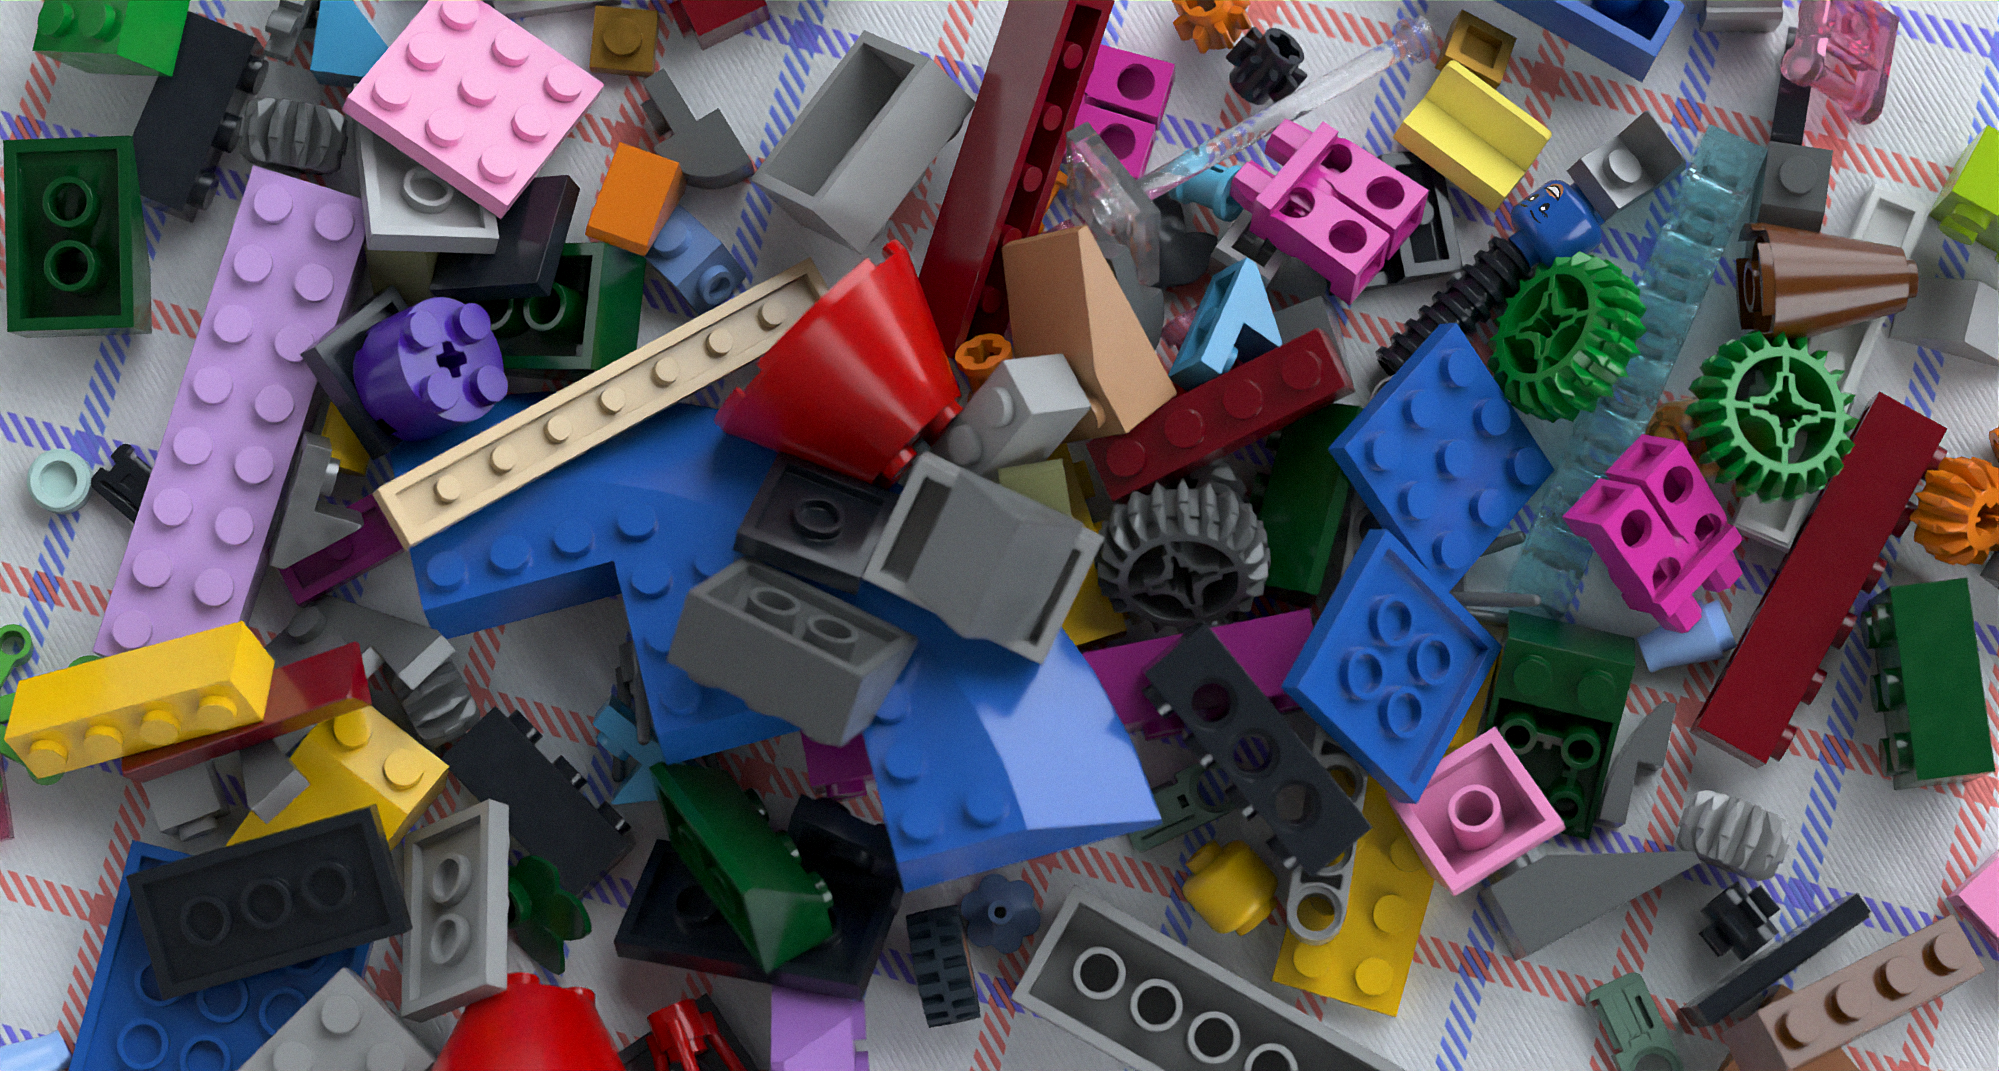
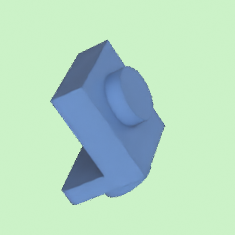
[641,204,746,316]

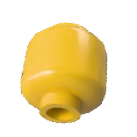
[1182,839,1278,936]

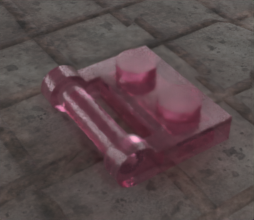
[1781,0,1900,125]

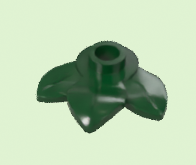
[507,855,592,975]

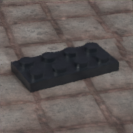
[126,804,413,1000]
[613,839,902,1001]

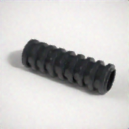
[1375,236,1533,376]

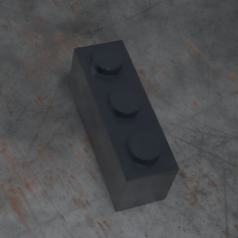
[132,11,269,223]
[441,706,634,901]

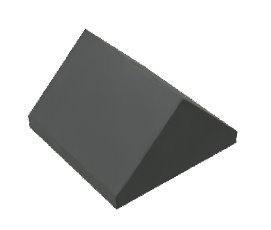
[906,468,1084,641]

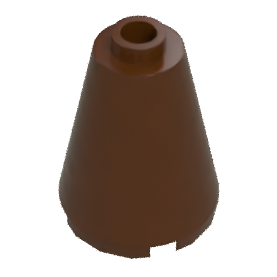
[1735,222,1919,344]

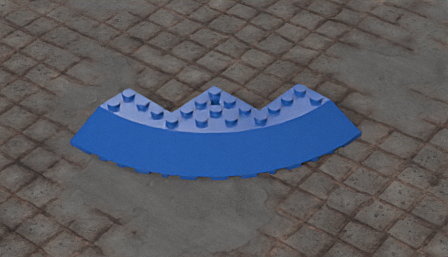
[390,391,1162,892]

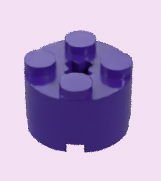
[353,297,508,442]

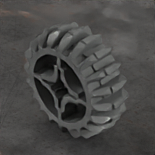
[1094,479,1271,634]

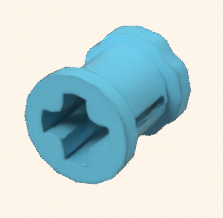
[1168,148,1244,222]

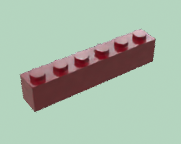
[918,0,1115,359]
[1689,391,1948,769]

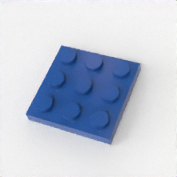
[1328,323,1555,592]
[1280,529,1503,804]

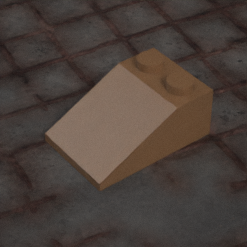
[1001,224,1177,444]

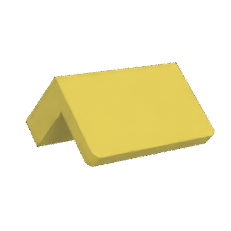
[1392,60,1552,213]

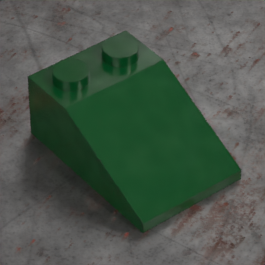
[3,135,152,338]
[462,243,647,382]

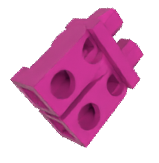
[1061,44,1175,192]
[1230,118,1429,306]
[1562,434,1744,633]

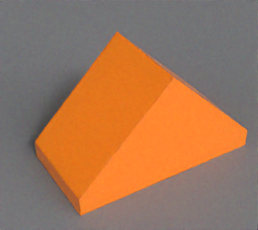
[585,141,687,257]

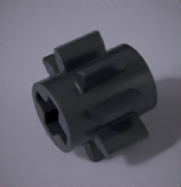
[1226,27,1307,106]
[1698,881,1780,962]

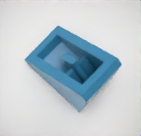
[310,0,389,88]

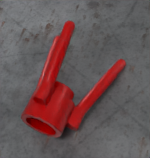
[645,998,747,1071]

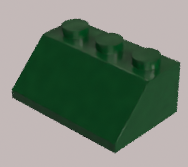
[1248,403,1364,610]
[649,762,834,973]

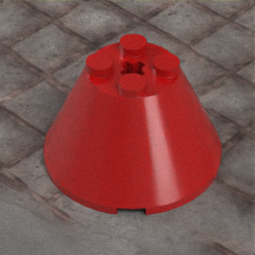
[714,239,963,490]
[430,972,626,1071]

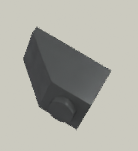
[1744,141,1833,258]

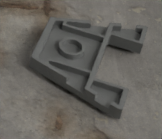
[239,594,456,824]

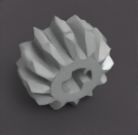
[1676,790,1791,881]

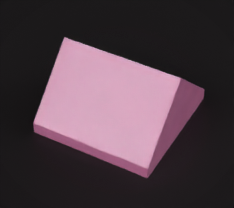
[1385,727,1565,897]

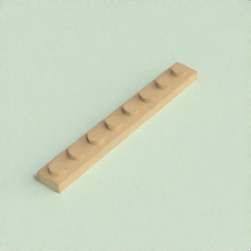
[373,257,830,551]

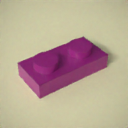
[268,492,409,608]

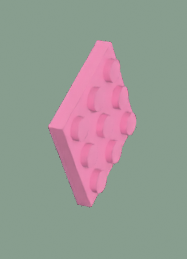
[342,0,605,219]

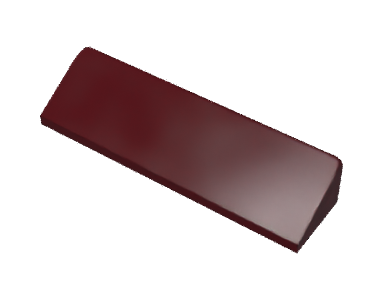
[121,642,372,783]

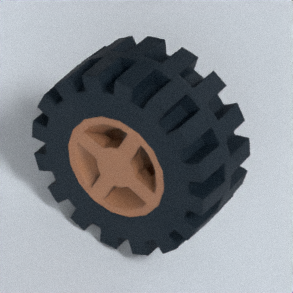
[906,904,981,1028]

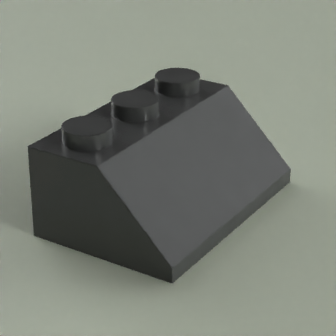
[666,555,919,747]

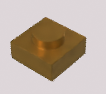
[589,5,660,77]
[1435,9,1517,90]

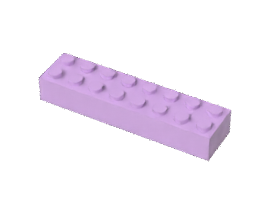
[92,165,367,658]

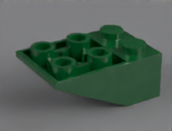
[1479,610,1635,840]

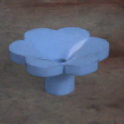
[961,874,1040,954]

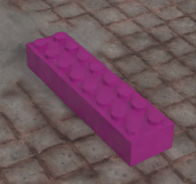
[800,609,1313,802]

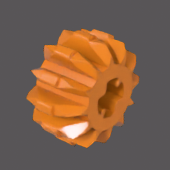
[1909,456,1999,566]

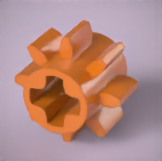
[1172,0,1252,54]

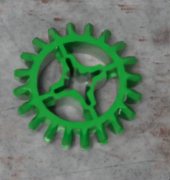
[1486,251,1647,423]
[1684,330,1859,504]

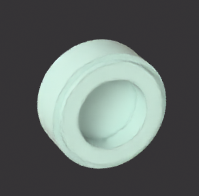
[27,449,94,514]

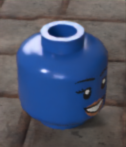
[1508,180,1606,268]

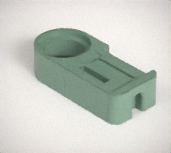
[1127,762,1236,853]
[1585,972,1684,1071]

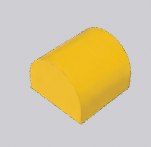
[321,402,370,477]

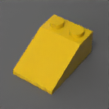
[225,705,449,852]

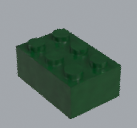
[1861,577,1996,790]

